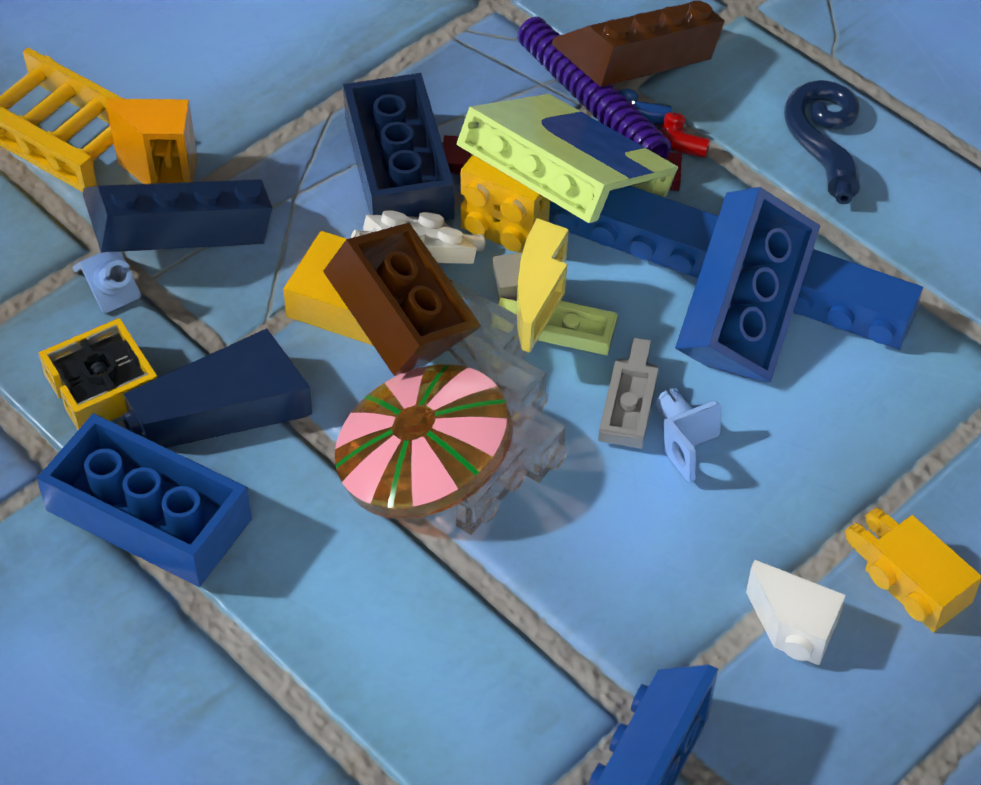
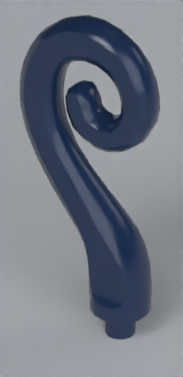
[784,80,860,204]

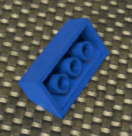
[675,187,820,382]
[588,664,718,785]

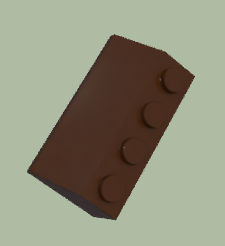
[552,0,725,87]

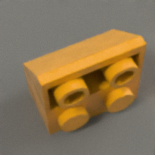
[106,99,198,184]

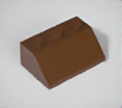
[323,223,481,376]

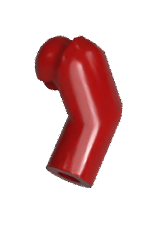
[661,112,711,158]

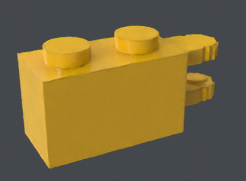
[844,507,981,633]

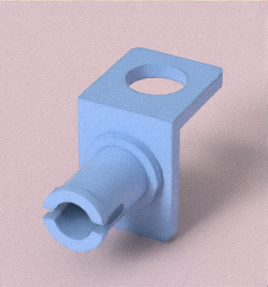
[72,252,141,313]
[655,388,721,482]

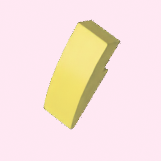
[517,218,569,353]

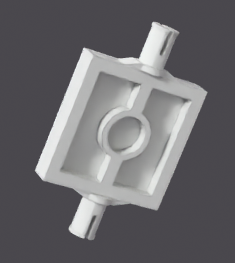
[351,211,485,264]

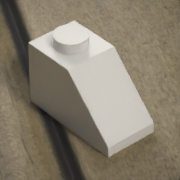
[746,560,846,665]

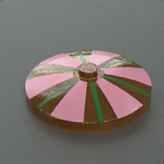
[335,364,513,519]

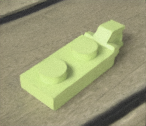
[495,297,618,356]

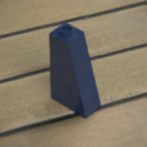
[122,328,313,448]

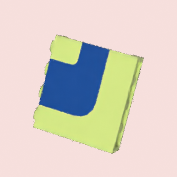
[456,94,678,223]

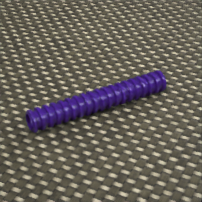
[517,17,671,159]

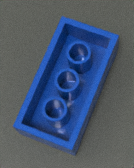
[37,413,252,588]

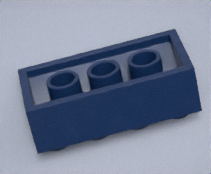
[83,179,273,253]

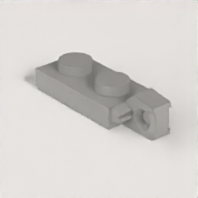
[598,338,659,449]

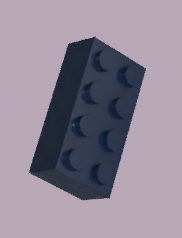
[343,73,454,220]

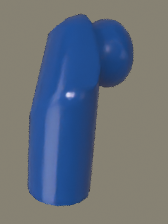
[619,89,672,125]

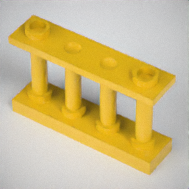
[0,47,124,192]

